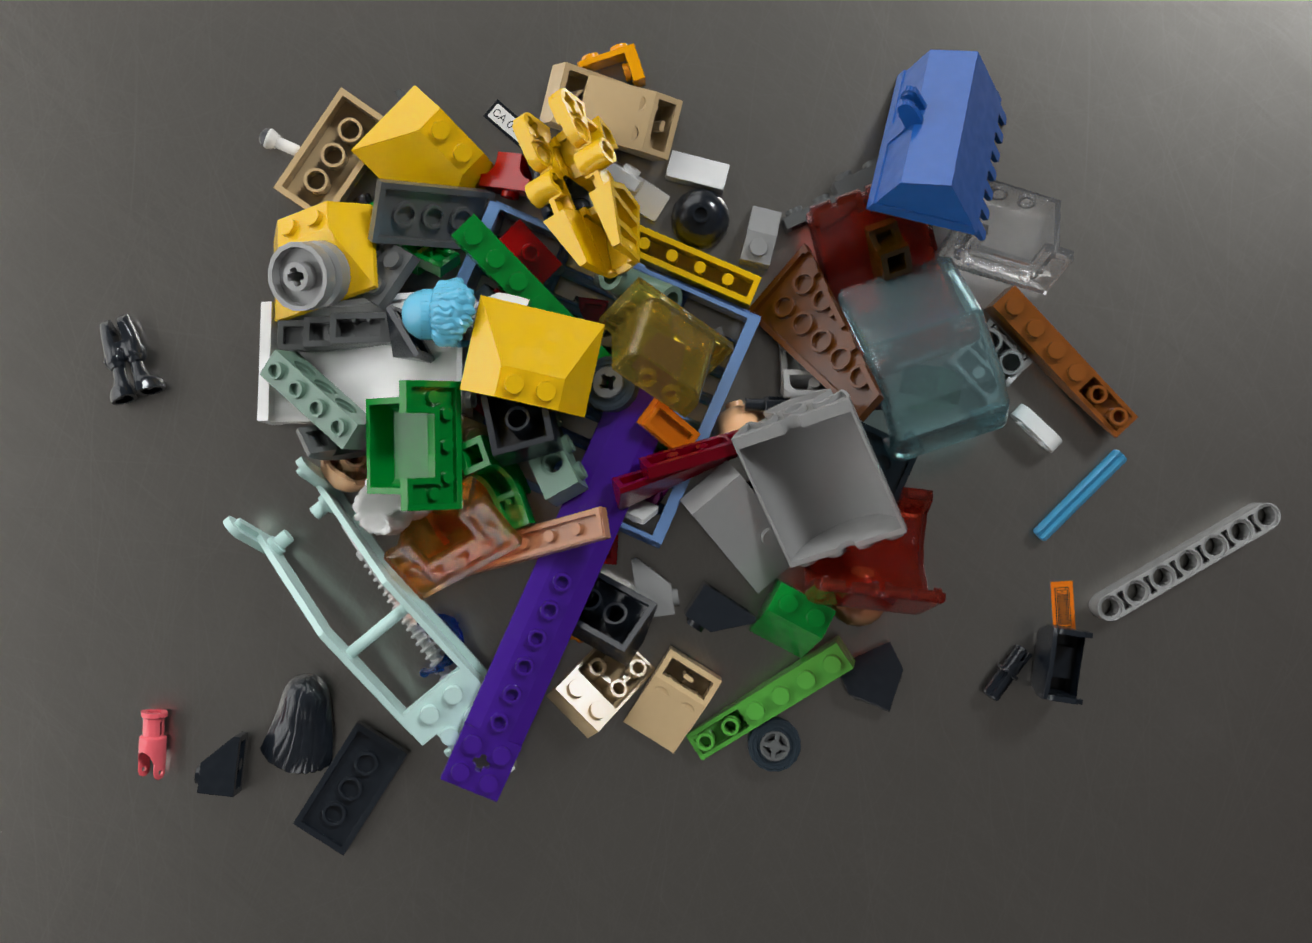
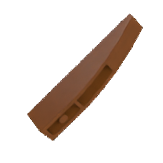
[984,285,1138,438]

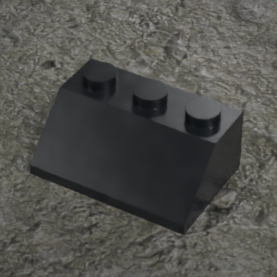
[572,572,658,666]

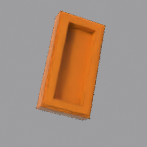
[636,397,700,449]

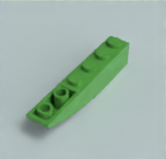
[686,635,855,760]

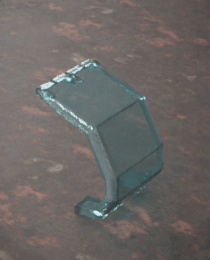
[838,255,1010,461]

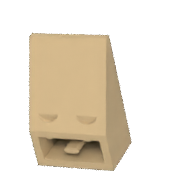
[582,75,683,162]
[623,645,722,753]
[546,648,655,738]

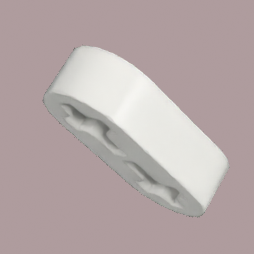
[1010,403,1063,453]

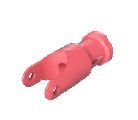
[138,709,168,780]

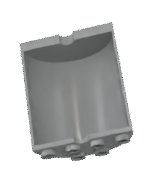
[731,389,907,568]

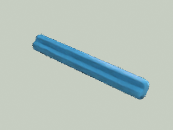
[1033,450,1127,541]

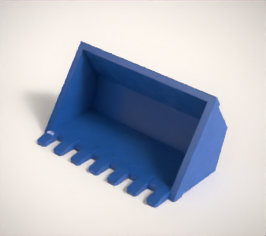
[866,49,1007,241]

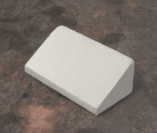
[665,150,730,194]

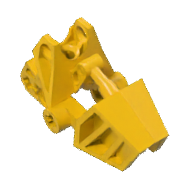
[512,88,640,279]

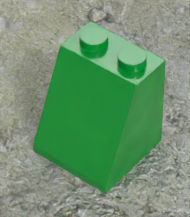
[749,578,837,658]

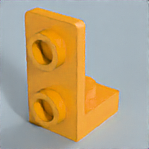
[577,43,646,87]

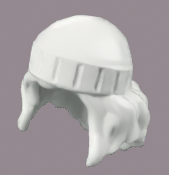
[352,479,433,536]

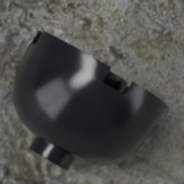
[671,189,730,250]

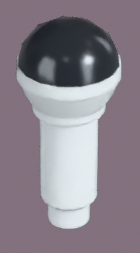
[259,128,300,156]

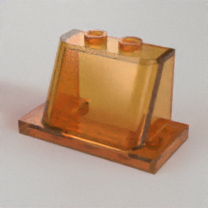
[383,476,522,600]

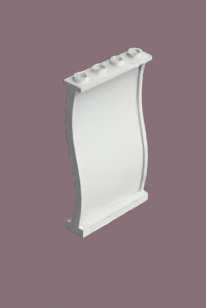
[257,292,477,426]

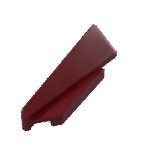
[611,429,739,510]

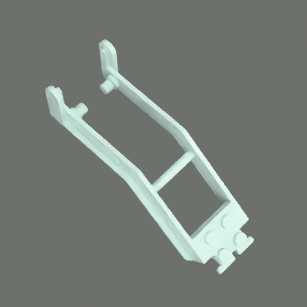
[223,456,488,758]

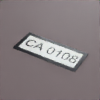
[483,99,521,148]

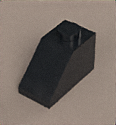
[194,731,248,797]

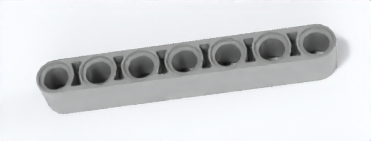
[1089,502,1281,621]

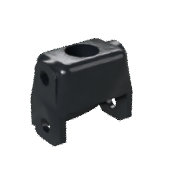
[1031,624,1093,705]

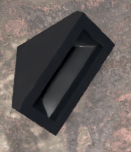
[385,305,435,363]

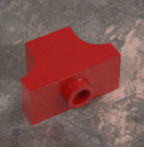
[479,151,532,201]
[499,219,562,284]

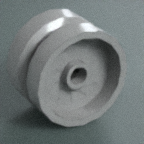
[268,240,351,311]

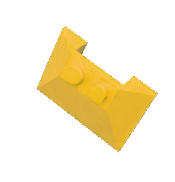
[351,85,494,189]
[273,201,378,322]
[459,295,605,418]

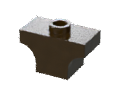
[864,217,913,284]

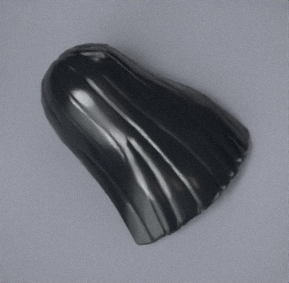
[260,673,333,774]

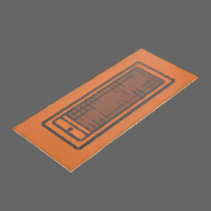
[1050,581,1076,629]

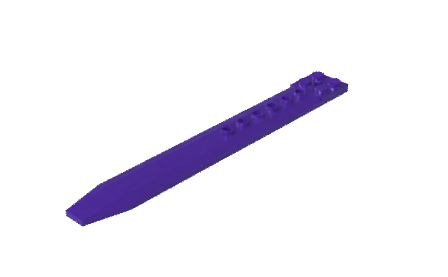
[440,333,684,802]

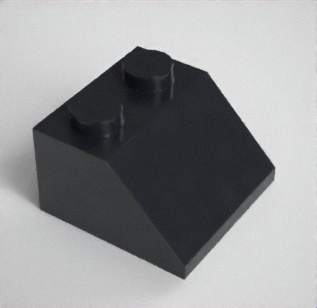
[684,581,757,633]

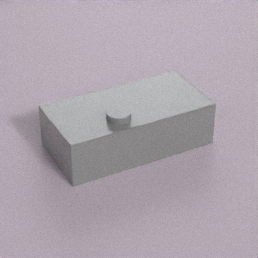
[680,460,790,593]

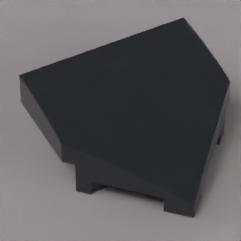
[840,642,903,712]

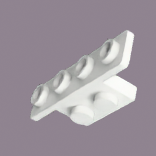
[606,161,670,221]

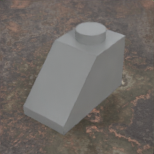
[739,206,782,271]
[631,557,680,617]

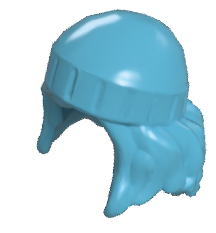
[401,278,476,348]

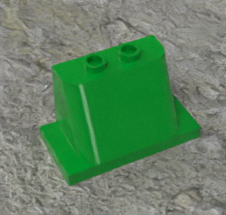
[366,380,463,511]

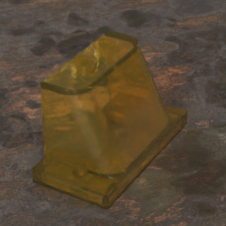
[599,277,734,417]

